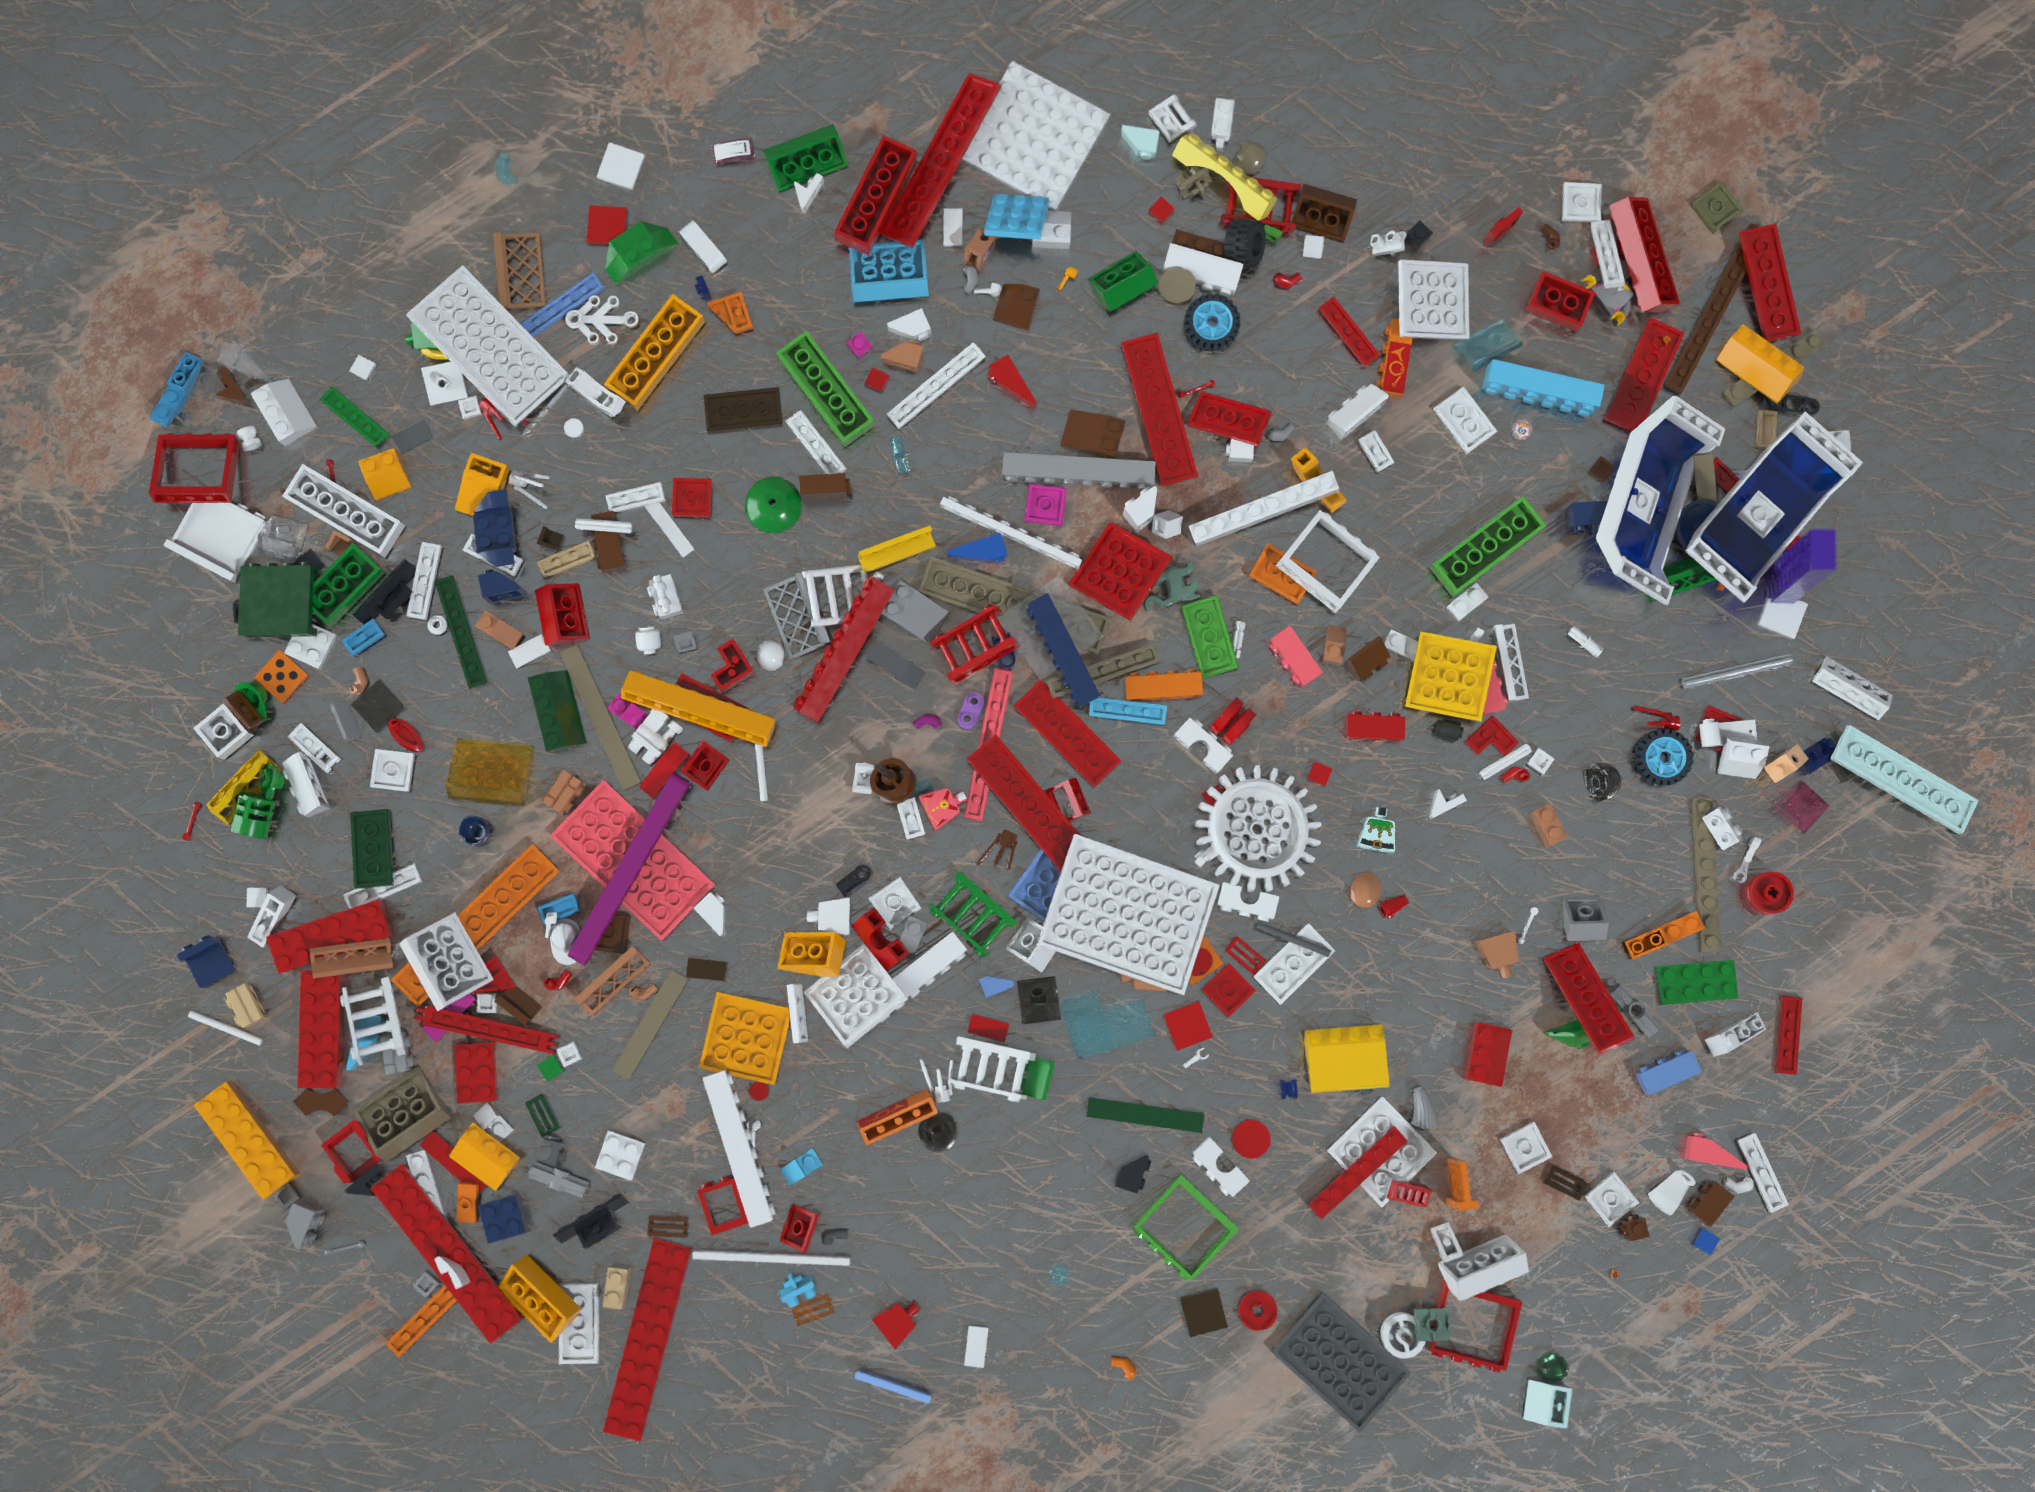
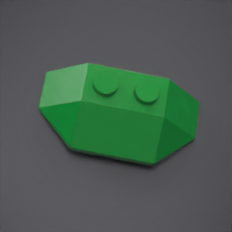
[605,221,679,285]
[1544,1005,1621,1049]

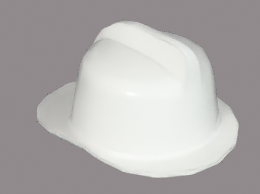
[550,918,580,965]

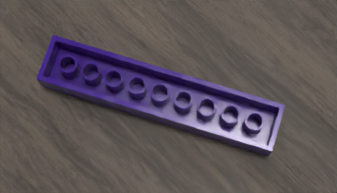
[1766,529,1836,604]

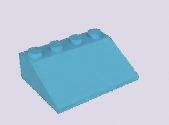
[849,239,929,302]

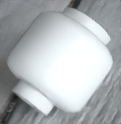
[635,626,661,654]

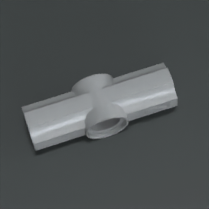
[1609,983,1661,1038]
[528,1161,589,1198]

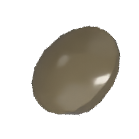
[1233,142,1266,176]

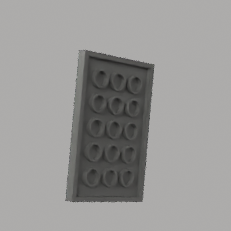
[1271,1292,1412,1433]

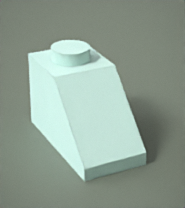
[1121,125,1159,160]

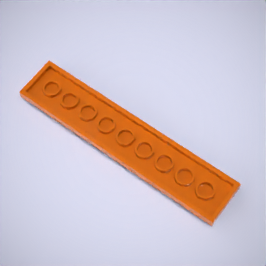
[390,844,560,1007]

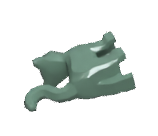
[1143,562,1201,611]

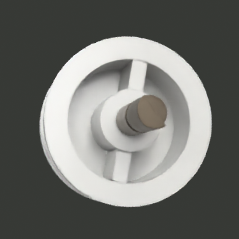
[1380,1312,1425,1358]

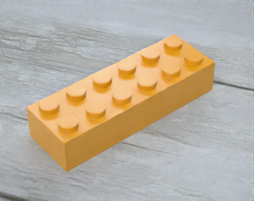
[604,294,705,411]
[194,1081,300,1200]

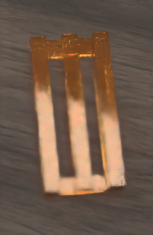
[791,1294,835,1326]

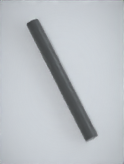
[1256,922,1331,957]

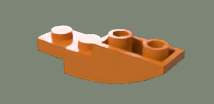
[1625,911,1705,959]

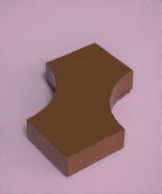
[293,1088,349,1116]

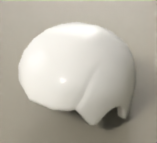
[756,640,784,671]

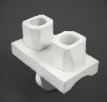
[1370,231,1406,256]

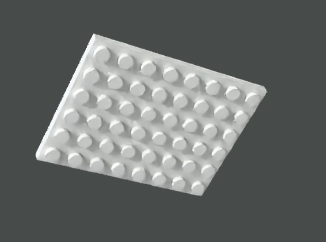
[1037,834,1219,995]

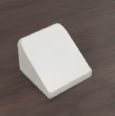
[1302,235,1324,259]

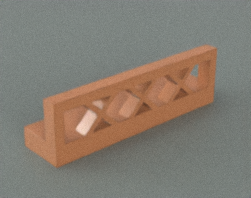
[310,938,393,978]
[574,946,651,1016]

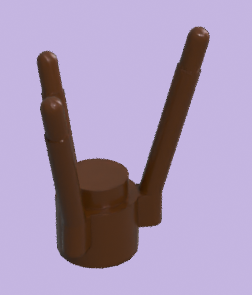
[976,829,1018,870]

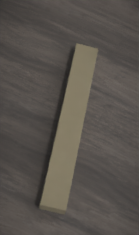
[559,645,642,791]

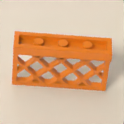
[1445,1157,1479,1211]

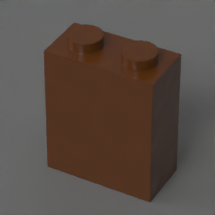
[799,473,852,502]

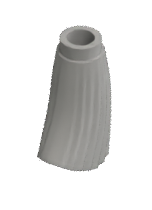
[1410,1086,1439,1131]

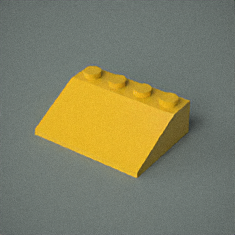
[1304,1024,1390,1093]

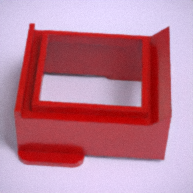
[321,1120,382,1184]

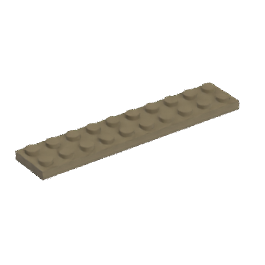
[918,556,1111,655]

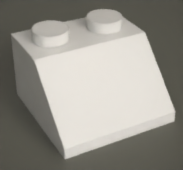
[1032,211,1071,249]
[1717,736,1769,779]
[1005,917,1056,973]

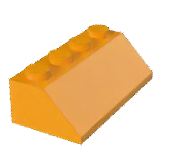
[1716,324,1805,404]
[499,1255,582,1343]

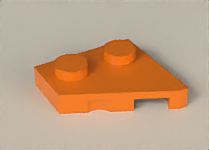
[707,292,753,334]

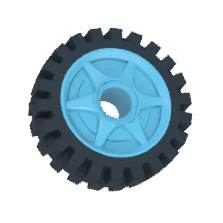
[1184,293,1241,352]
[1634,729,1694,786]

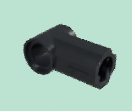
[835,865,873,898]

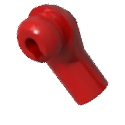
[1500,766,1530,784]
[544,969,573,991]

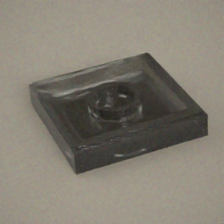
[350,679,406,733]

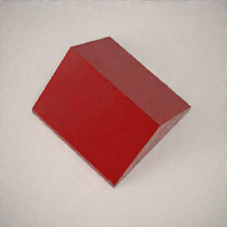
[680,740,729,790]
[779,1204,821,1253]

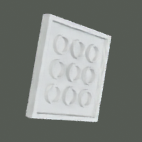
[1398,260,1469,340]
[804,944,908,1048]
[1326,1096,1437,1208]

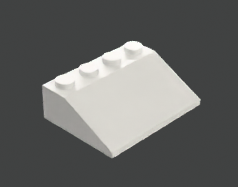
[399,913,494,1011]

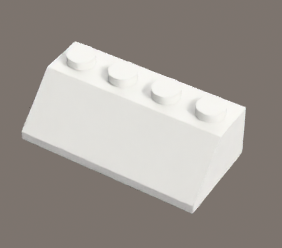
[1162,243,1243,296]
[1438,1234,1529,1301]

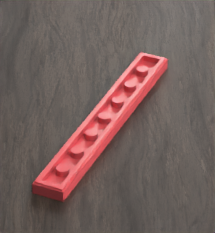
[964,668,1013,821]

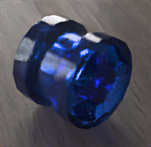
[1280,1079,1298,1100]

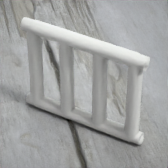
[802,565,869,627]

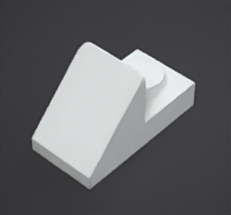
[794,173,824,214]
[1428,789,1467,819]
[473,1102,515,1143]
[1430,1222,1464,1262]

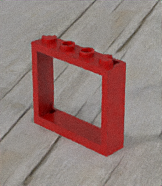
[149,433,240,503]
[1427,1280,1523,1373]

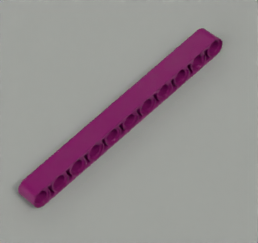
[567,772,691,966]

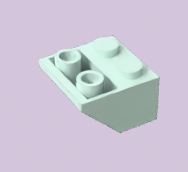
[1523,1379,1572,1429]

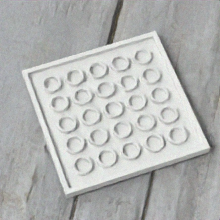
[962,61,1110,211]

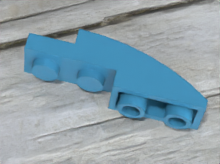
[149,352,203,428]

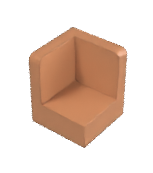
[325,530,356,556]

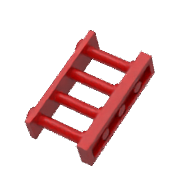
[1219,177,1302,235]
[929,604,1020,685]

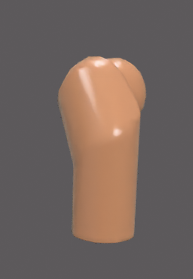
[350,666,368,695]
[628,982,659,1001]

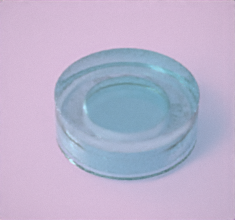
[1049,1265,1069,1286]

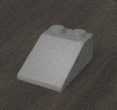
[881,581,949,645]

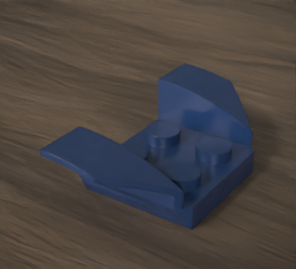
[473,489,516,567]

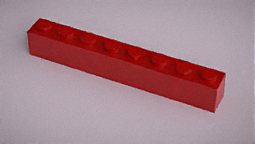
[793,576,895,723]

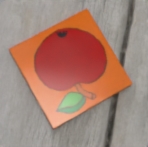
[1188,935,1224,986]

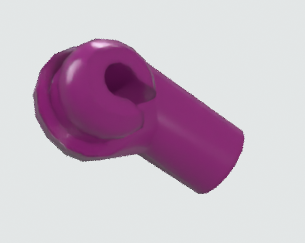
[912,713,942,730]

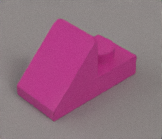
[607,693,648,730]

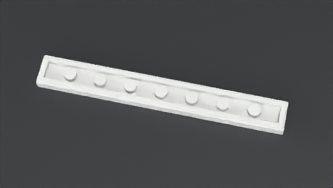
[692,1249,851,1266]

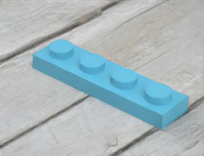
[1089,698,1167,725]

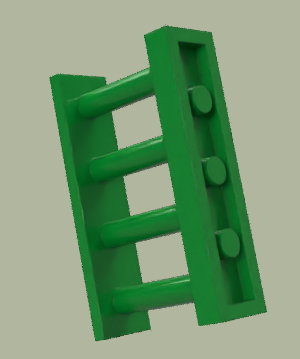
[929,871,1017,957]

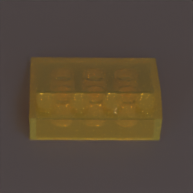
[445,738,534,806]

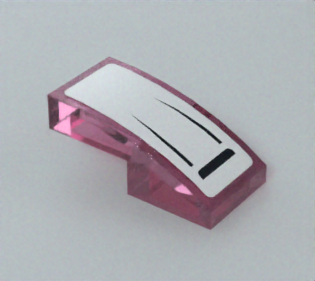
[712,138,755,165]

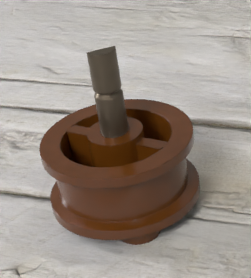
[870,758,916,805]

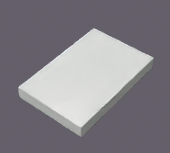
[1432,386,1497,454]

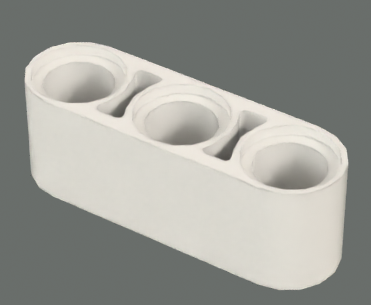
[678,220,727,274]

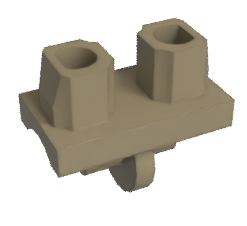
[1176,166,1211,199]

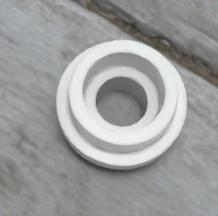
[428,615,447,635]

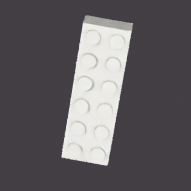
[282,464,405,558]

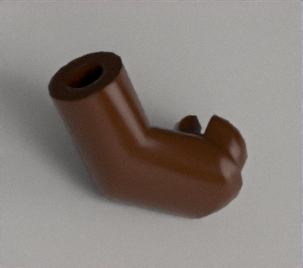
[1540,223,1560,250]

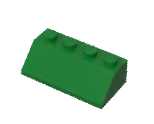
[763,124,849,192]

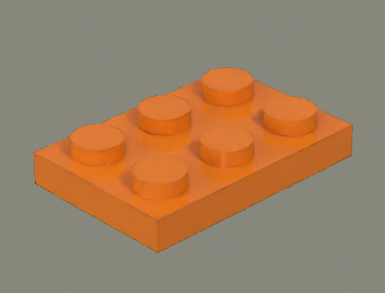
[1248,543,1317,605]

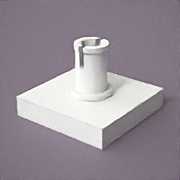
[421,362,468,405]

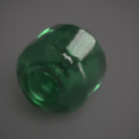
[1539,1354,1570,1384]

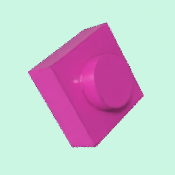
[846,331,873,359]

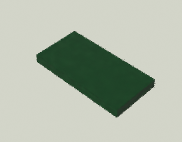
[350,809,394,889]

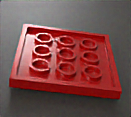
[1068,522,1173,621]

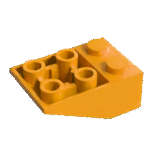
[455,453,511,516]

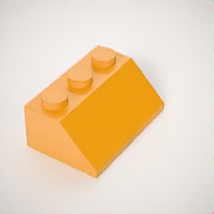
[449,1123,520,1191]

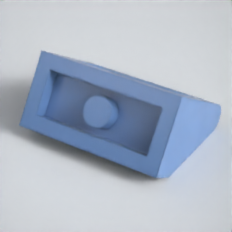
[979,977,1014,998]

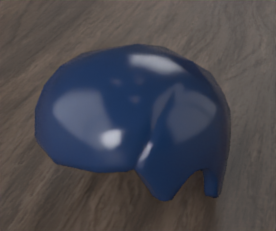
[458,815,490,846]

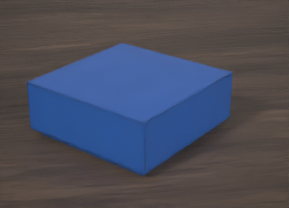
[1692,1228,1720,1255]

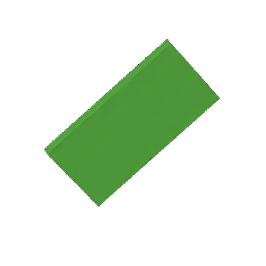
[1181,595,1239,679]

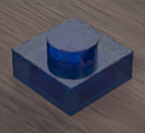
[694,275,711,300]

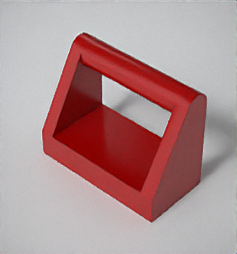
[1044,778,1091,822]

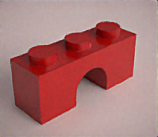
[851,907,910,971]

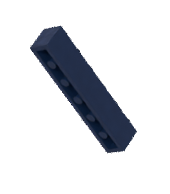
[1026,593,1101,708]

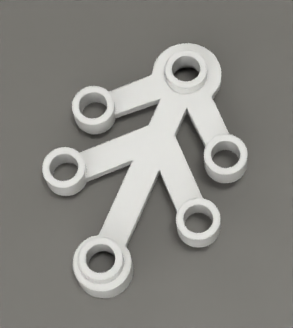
[565,295,639,345]

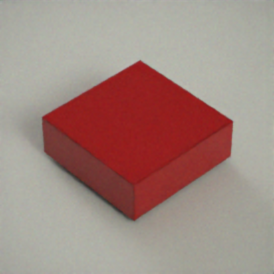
[1148,196,1175,223]
[864,367,889,393]
[1307,762,1333,787]

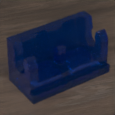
[1793,737,1836,776]

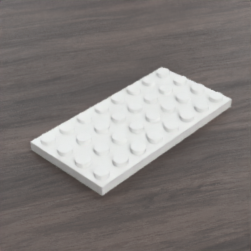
[406,265,570,427]

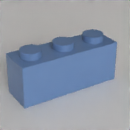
[1635,1048,1702,1095]

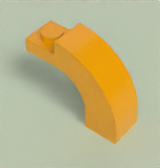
[1291,447,1347,513]

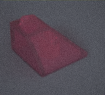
[1775,780,1830,834]

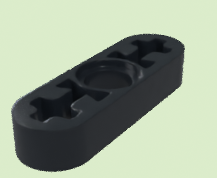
[1763,394,1820,416]

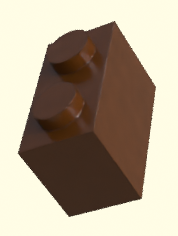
[1687,1180,1735,1227]

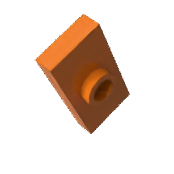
[456,1182,479,1224]

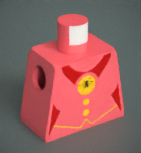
[919,788,967,831]

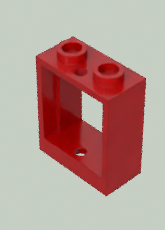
[697,1175,749,1236]

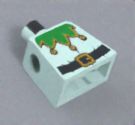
[1356,807,1395,854]

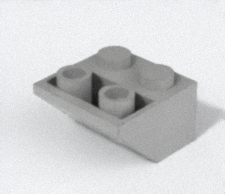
[285,1201,325,1249]

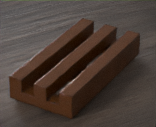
[647,1216,688,1238]

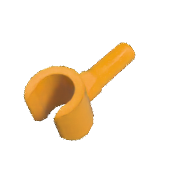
[1057,267,1078,291]

